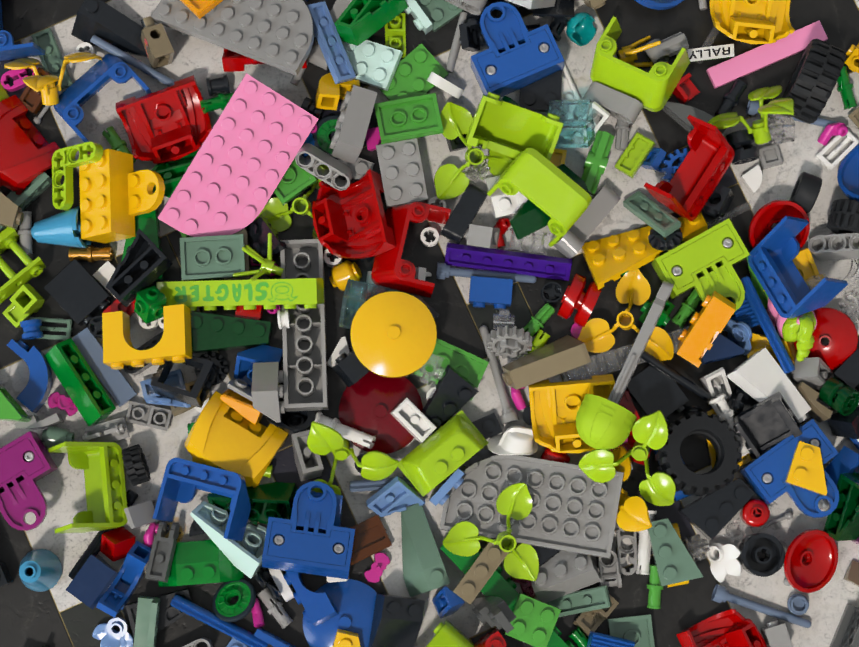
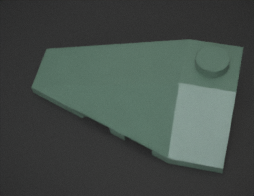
[401,503,450,597]

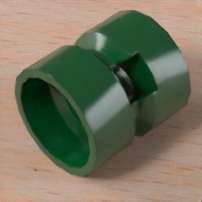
[819,378,859,416]

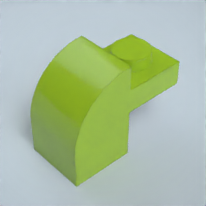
[2,284,45,328]

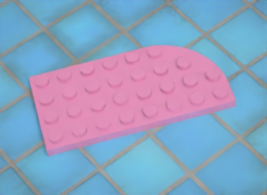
[157,73,318,237]

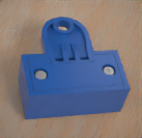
[471,2,565,98]
[739,419,839,518]
[262,481,355,579]

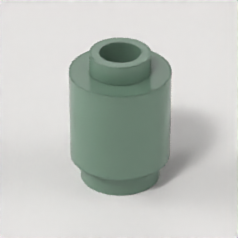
[42,426,75,448]

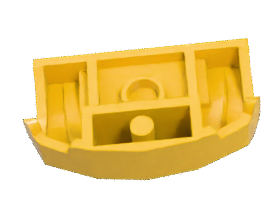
[709,0,795,44]
[528,374,615,453]
[184,391,289,488]

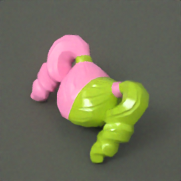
[767,297,817,362]

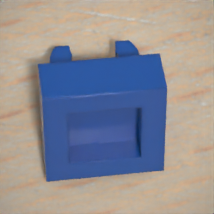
[641,147,668,172]

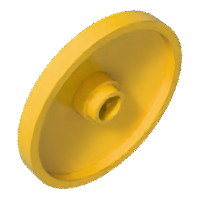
[350,291,437,378]

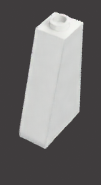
[727,347,811,423]

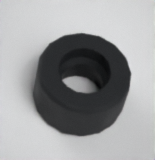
[790,172,822,213]

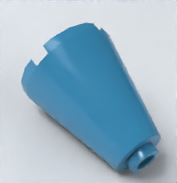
[31,206,92,248]
[19,549,62,592]

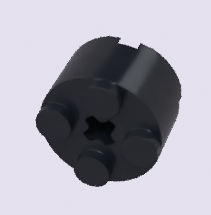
[738,533,785,577]

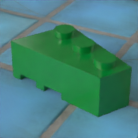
[334,0,408,46]

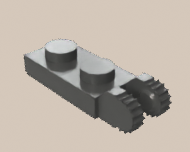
[145,521,180,583]

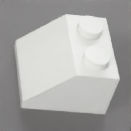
[485,175,528,219]

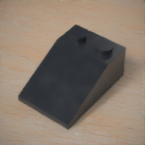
[369,593,425,647]

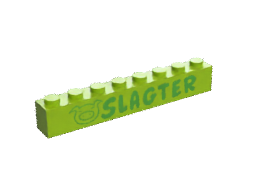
[156,278,324,311]

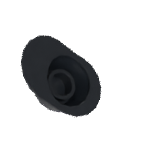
[265,400,315,435]

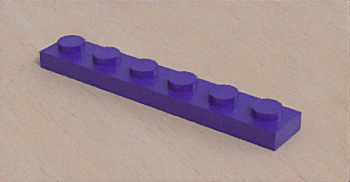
[444,243,572,281]

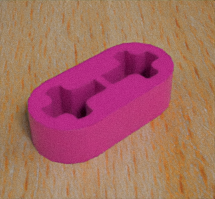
[0,67,38,92]

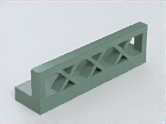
[0,172,52,233]
[133,596,161,647]

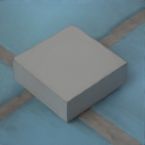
[757,143,783,170]

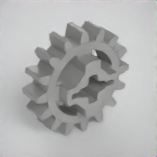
[486,325,532,359]

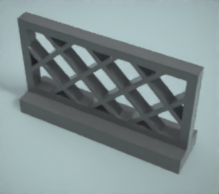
[830,604,859,647]

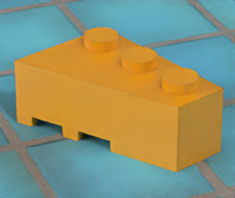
[676,291,736,368]

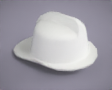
[487,425,538,456]

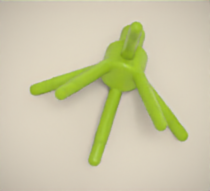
[233,233,284,282]

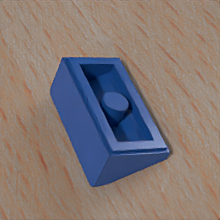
[432,586,465,618]

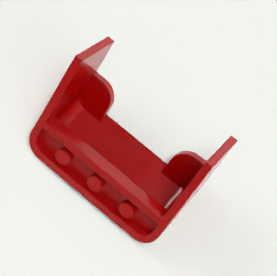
[644,115,735,221]
[371,202,451,298]

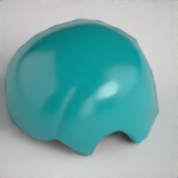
[566,12,597,47]

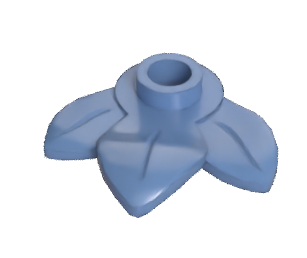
[723,319,752,355]
[92,617,134,647]

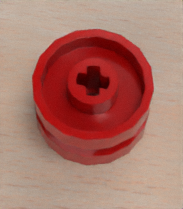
[557,273,602,328]

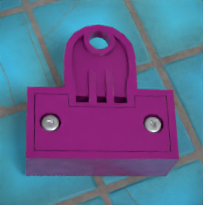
[0,431,58,531]

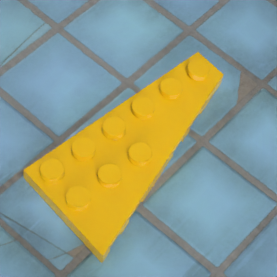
[581,212,708,290]

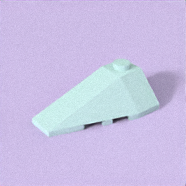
[190,501,267,578]

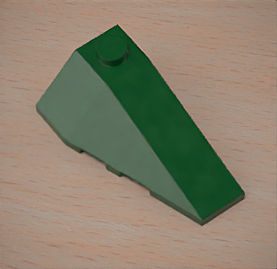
[509,164,591,240]
[207,482,297,525]

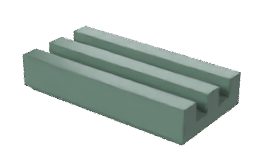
[30,317,73,341]

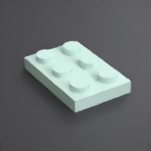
[342,40,403,91]

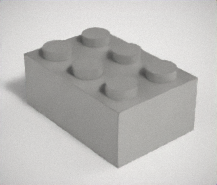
[329,85,378,164]
[376,138,428,209]

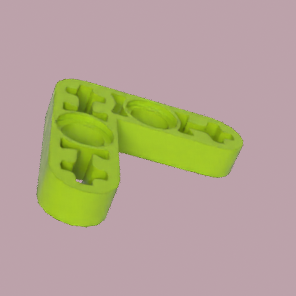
[52,142,103,211]

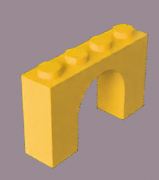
[102,304,192,370]

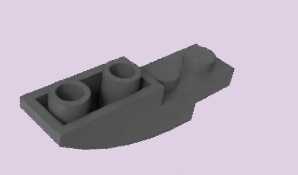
[472,596,516,633]

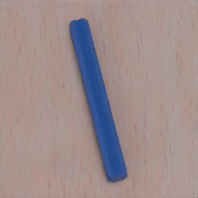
[740,276,795,374]
[170,595,268,647]

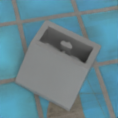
[251,362,285,423]

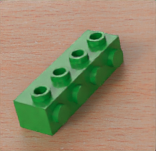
[44,338,116,427]

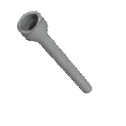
[479,325,519,424]

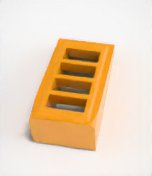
[220,389,263,425]

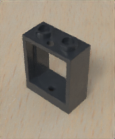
[150,356,219,408]

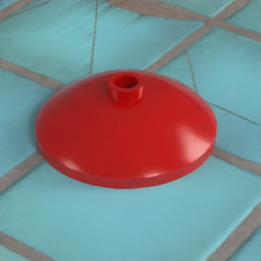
[749,199,810,249]
[794,308,858,370]
[784,529,838,593]

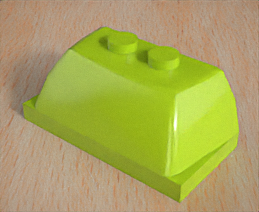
[398,410,489,497]

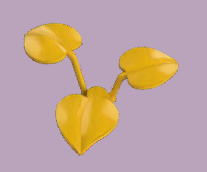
[4,52,102,105]
[578,269,674,361]
[612,446,652,532]

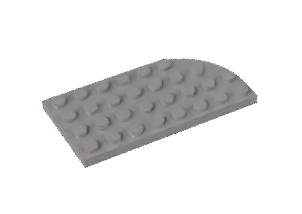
[151,0,314,75]
[439,455,624,559]

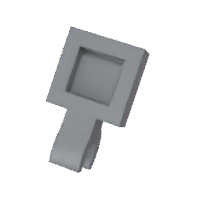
[338,157,375,181]

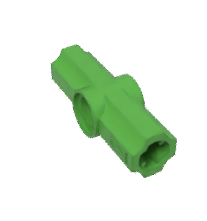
[581,130,615,195]

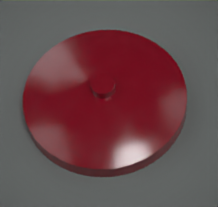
[339,371,423,454]

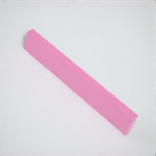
[706,20,828,89]

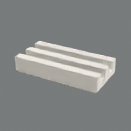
[815,130,859,172]

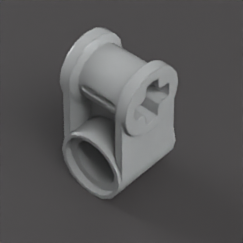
[596,551,622,588]

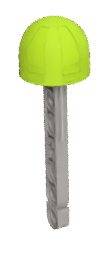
[576,280,674,450]

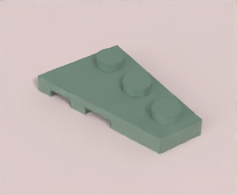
[647,518,703,586]

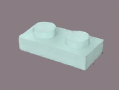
[404,0,433,34]

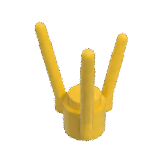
[618,36,669,67]

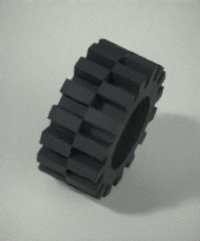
[122,444,151,486]

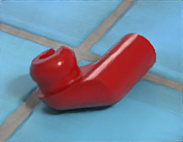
[493,218,511,249]

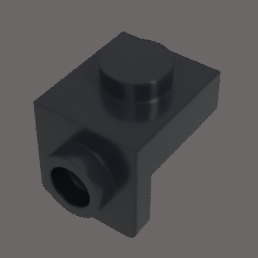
[459,18,480,52]

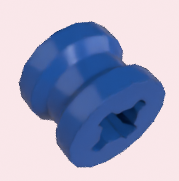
[20,319,43,340]

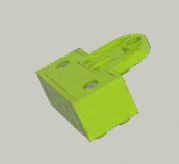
[651,218,750,311]

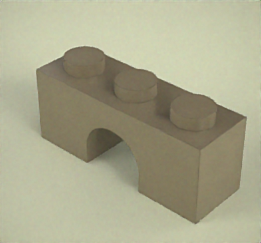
[452,542,509,605]

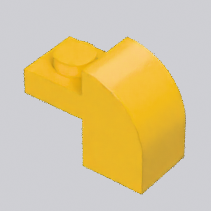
[315,73,360,111]

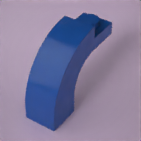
[7,339,52,413]
[96,541,151,618]

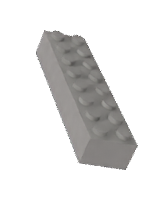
[280,239,329,412]

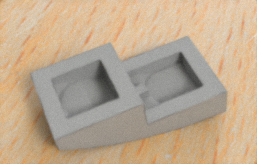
[14,413,64,430]

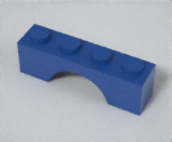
[283,571,338,627]

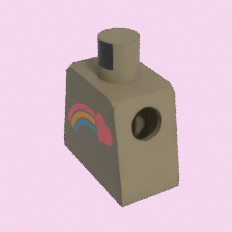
[141,16,174,69]

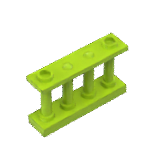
[0,227,46,304]

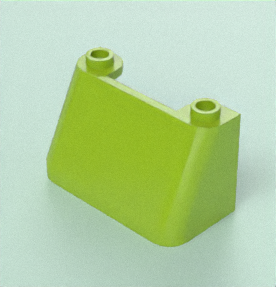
[465,92,564,161]

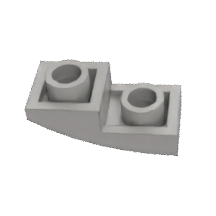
[125,401,172,431]

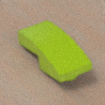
[385,13,406,58]

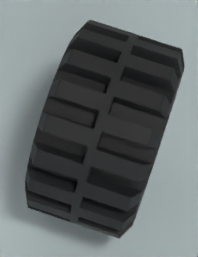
[826,199,859,234]

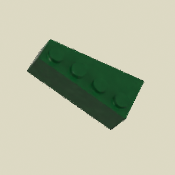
[191,311,273,354]

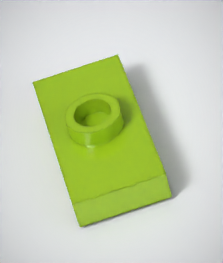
[614,132,655,179]

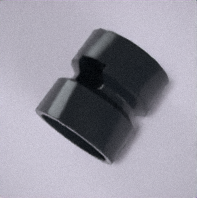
[726,129,759,165]

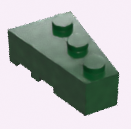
[823,473,859,541]

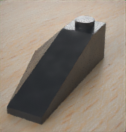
[71,0,147,57]

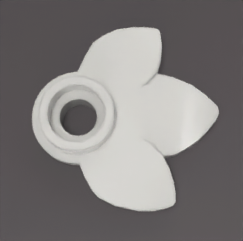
[707,543,742,583]

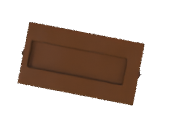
[350,515,392,566]

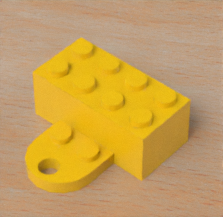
[79,149,165,244]

